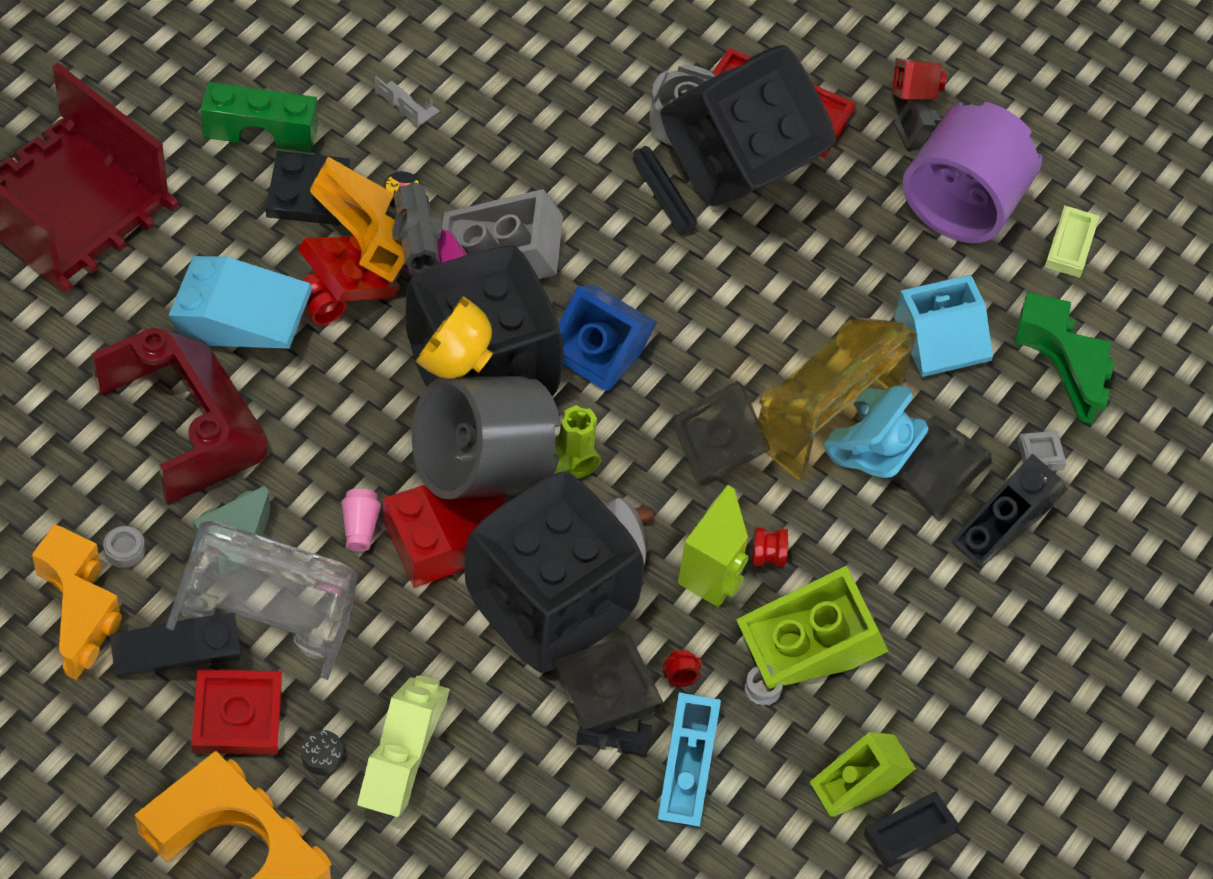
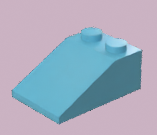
[168,256,312,349]

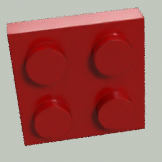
[298,236,400,302]
[191,670,282,754]

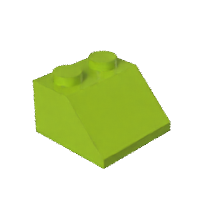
[678,485,749,608]

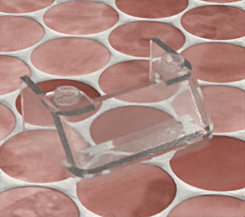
[166,521,358,680]

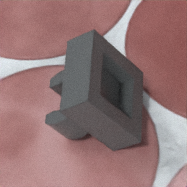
[894,99,942,149]

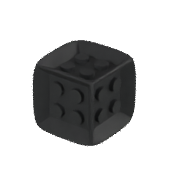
[660,45,836,206]
[406,246,563,396]
[464,471,644,673]

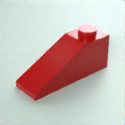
[892,58,947,99]

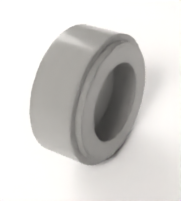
[103,526,146,568]

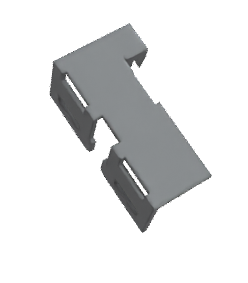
[375,76,440,128]

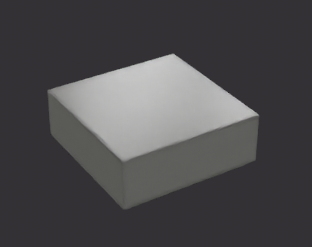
[1017,430,1066,471]

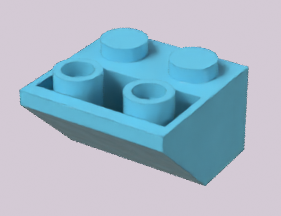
[894,275,993,377]

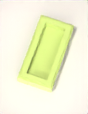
[1045,205,1100,278]

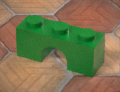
[200,82,318,153]

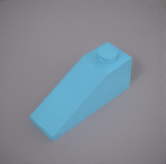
[658,692,721,827]

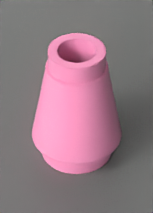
[341,489,381,551]

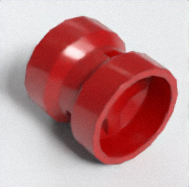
[301,273,347,326]

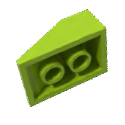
[736,565,889,689]

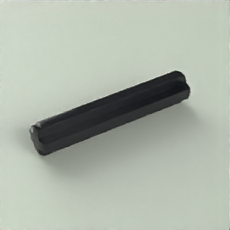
[633,146,697,235]

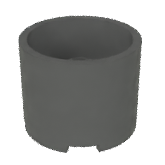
[412,376,561,499]

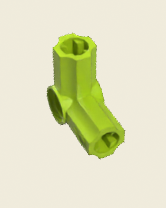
[554,405,601,479]

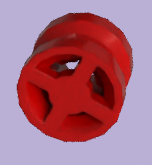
[752,526,788,569]

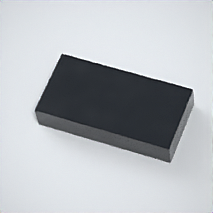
[863,791,959,869]

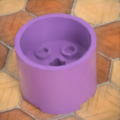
[903,102,1042,243]

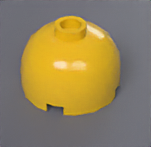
[415,296,493,379]

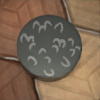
[301,730,344,775]

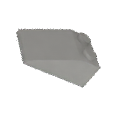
[442,189,563,279]

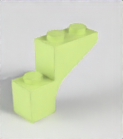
[357,676,450,817]

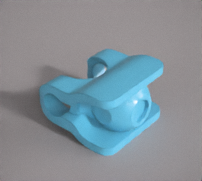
[823,386,929,478]

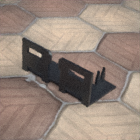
[576,718,652,758]

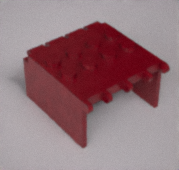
[0,63,179,294]

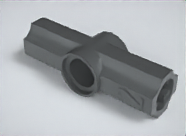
[392,182,442,276]

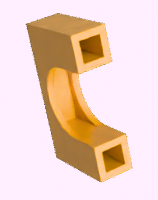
[135,751,331,879]

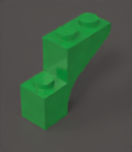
[1014,292,1115,424]

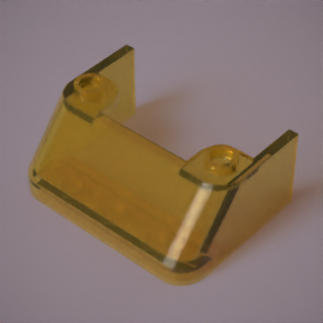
[754,318,916,481]

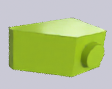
[810,732,916,817]

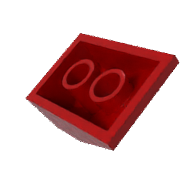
[383,485,505,588]

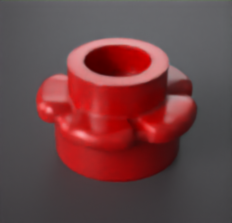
[662,650,702,687]

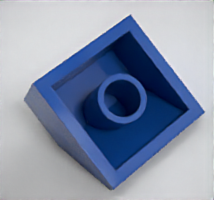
[559,285,657,391]

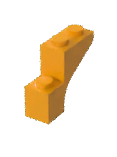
[310,157,405,282]
[32,524,122,680]

